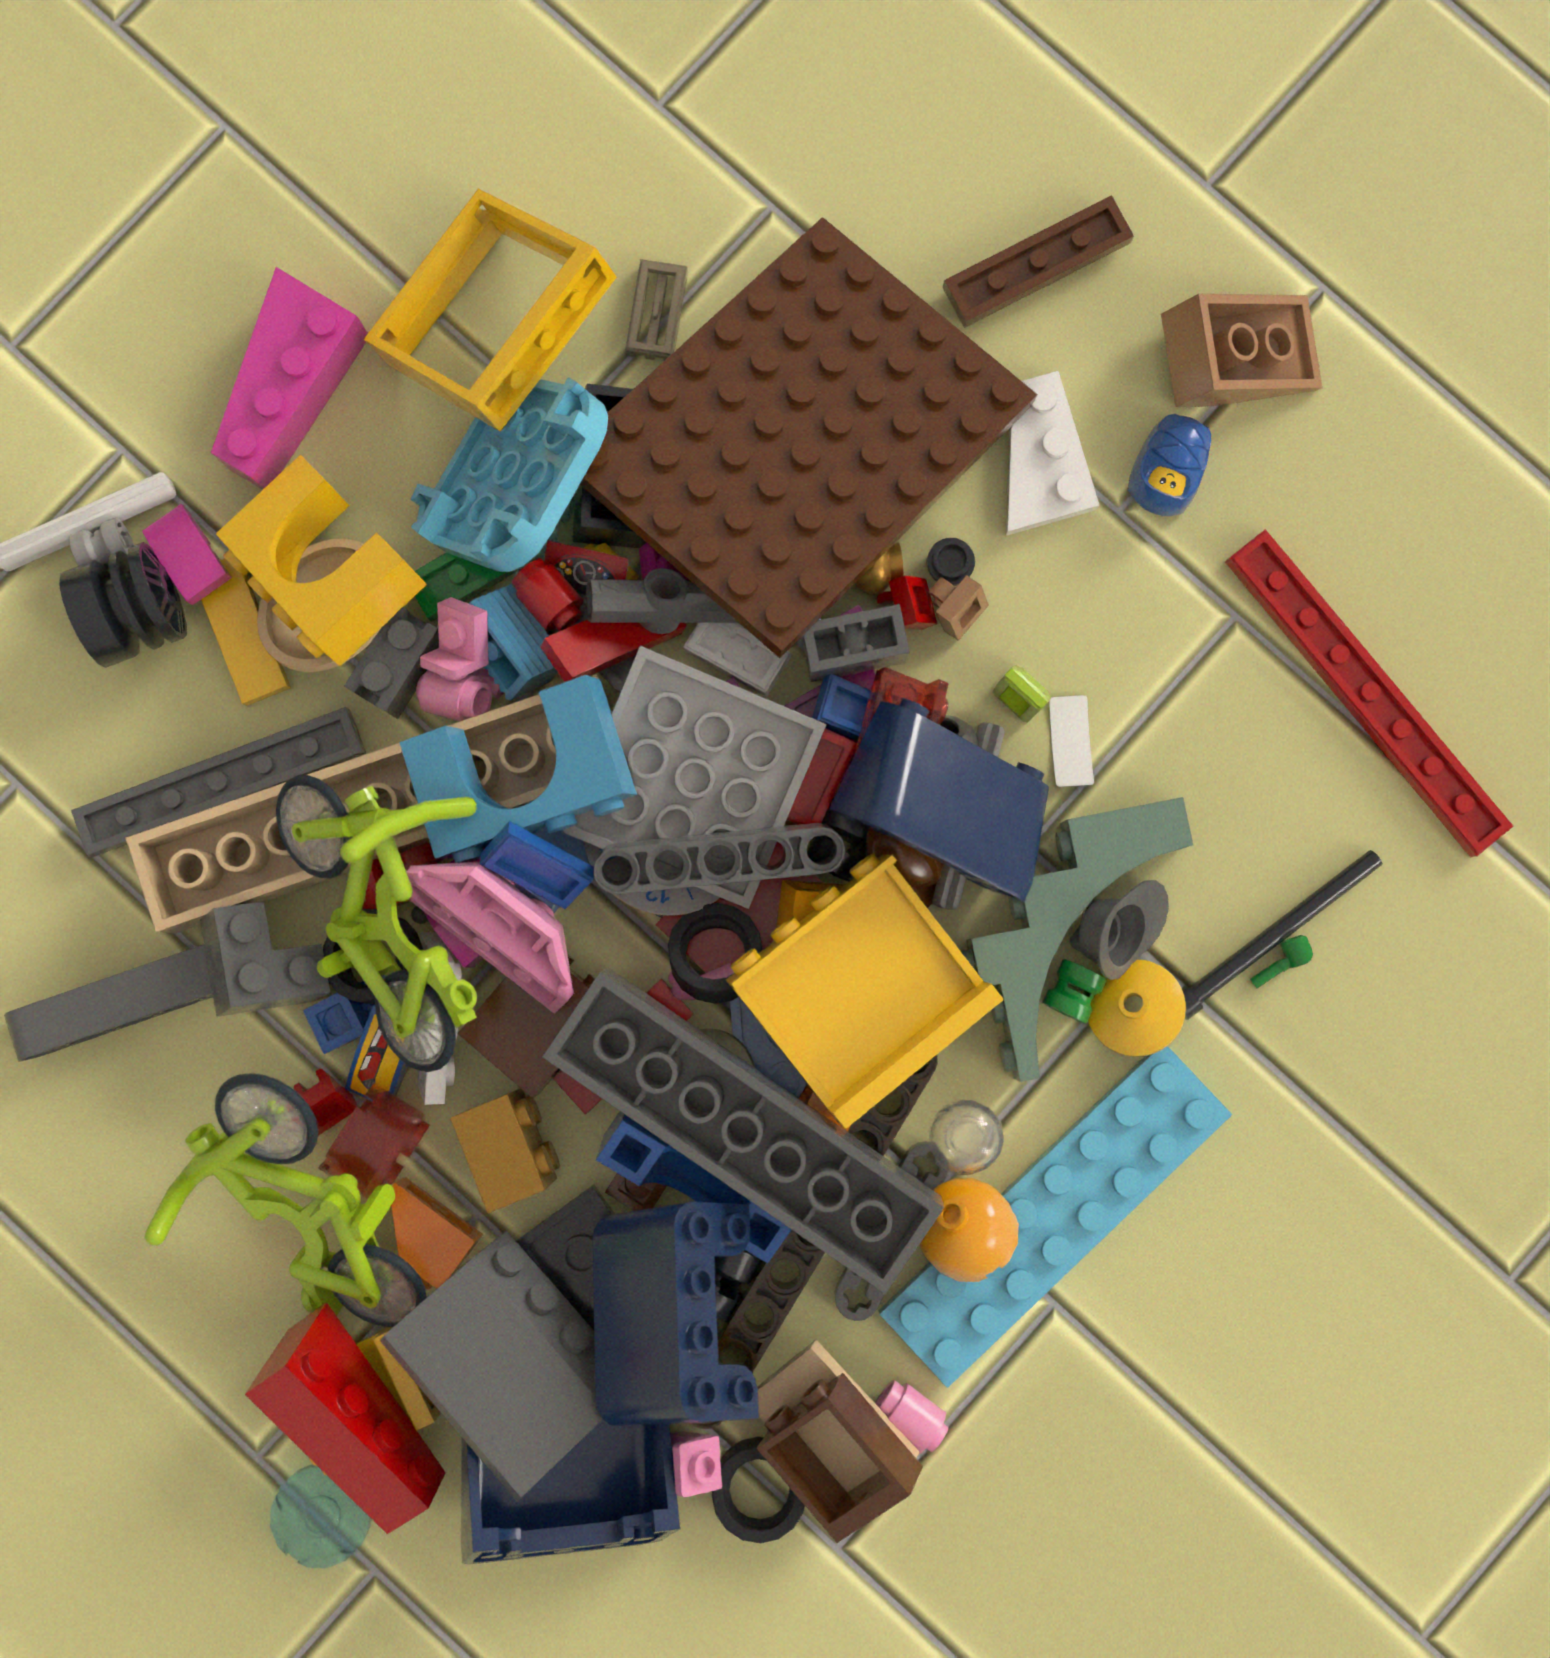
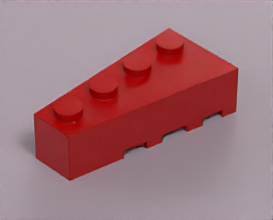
[244,1302,446,1535]

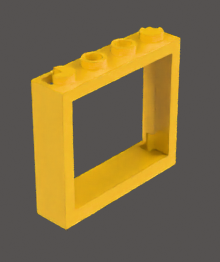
[363,189,617,432]

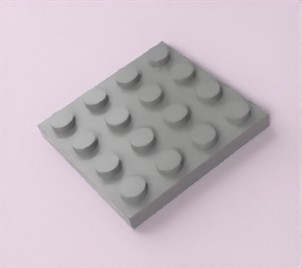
[563,646,827,909]

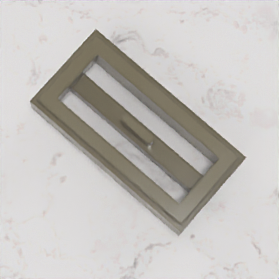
[625,259,688,361]

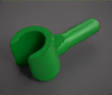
[1250,935,1313,989]

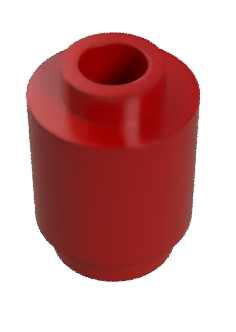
[512,558,584,632]

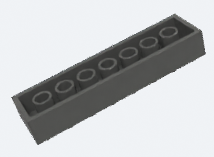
[543,968,944,1294]

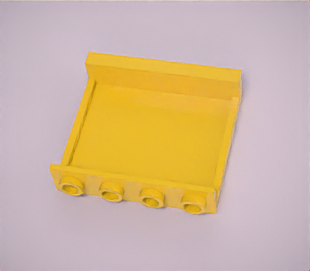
[726,853,1004,1129]

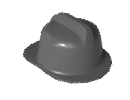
[1070,880,1169,980]

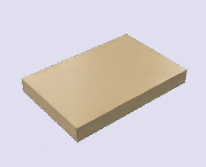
[757,1340,919,1492]

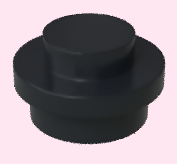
[927,538,975,586]

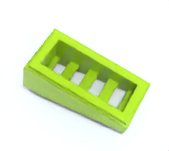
[992,665,1051,723]

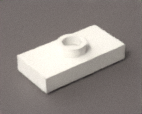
[683,623,791,697]

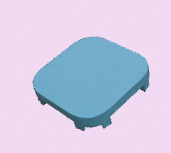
[410,377,608,572]

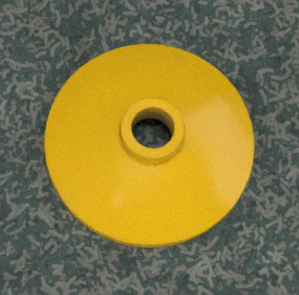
[1088,959,1186,1057]

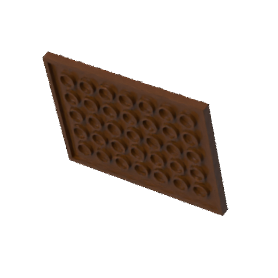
[580,217,1038,658]

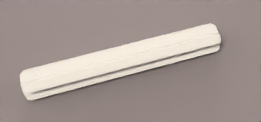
[0,472,176,571]

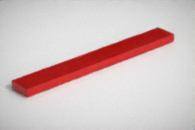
[1225,529,1514,858]

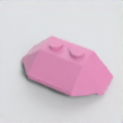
[406,861,574,1014]

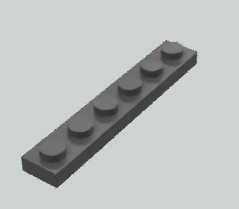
[71,707,366,857]

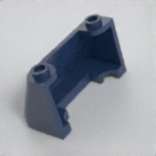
[829,698,1049,902]
[461,1419,680,1564]

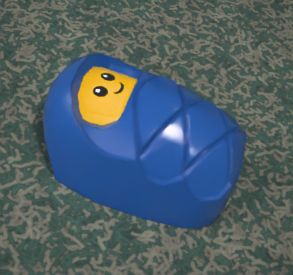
[1128,413,1211,517]

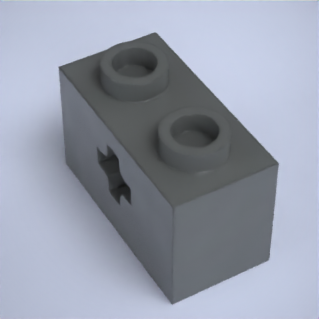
[801,604,910,682]

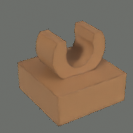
[928,575,989,641]

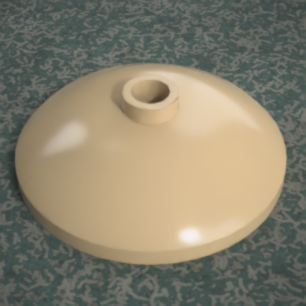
[257,538,381,672]

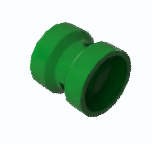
[1042,959,1107,1024]

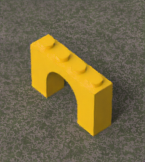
[216,454,427,666]

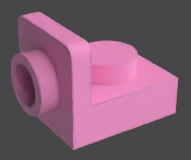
[420,597,489,681]
[670,1431,722,1497]

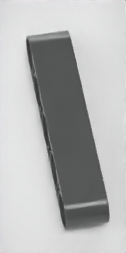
[594,823,845,894]
[4,944,213,1062]

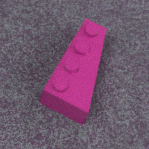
[211,267,368,490]

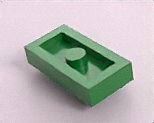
[415,553,514,622]

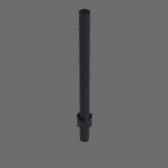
[1181,850,1383,1020]

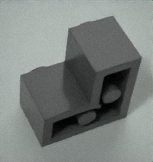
[200,902,330,1017]

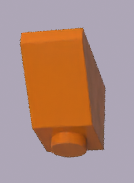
[391,1177,483,1290]

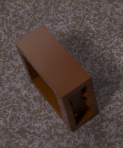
[757,1373,923,1543]

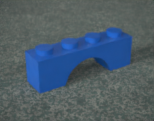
[596,1111,792,1263]

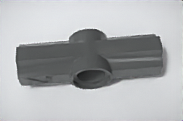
[586,568,736,634]

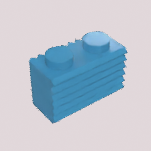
[469,583,558,701]

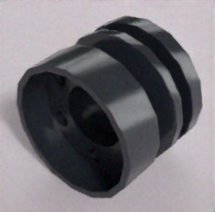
[59,542,187,668]

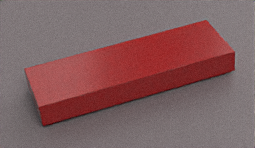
[540,619,687,682]

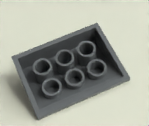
[380,1231,602,1501]

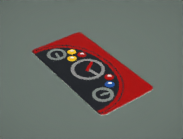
[544,541,629,595]

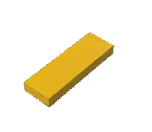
[201,558,291,706]

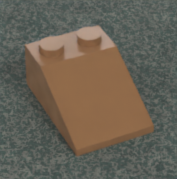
[1161,294,1323,407]

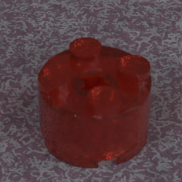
[318,1083,430,1199]

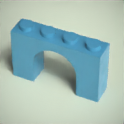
[399,675,637,863]

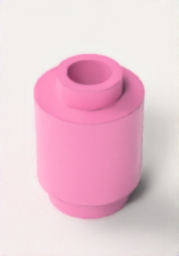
[416,670,492,722]
[875,1380,948,1455]

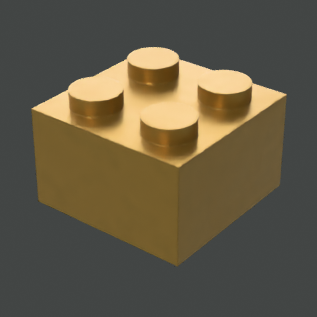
[450,1088,560,1214]

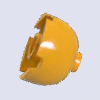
[919,1178,1019,1282]

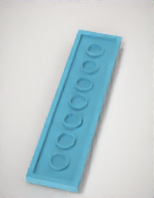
[878,1046,1232,1388]

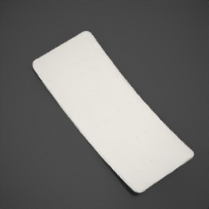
[1049,695,1094,787]

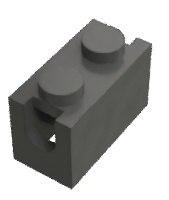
[344,607,439,719]

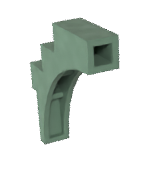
[961,797,1193,1082]

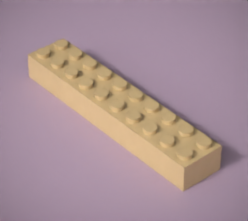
[125,674,612,933]

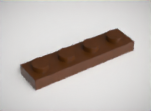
[942,195,1134,328]

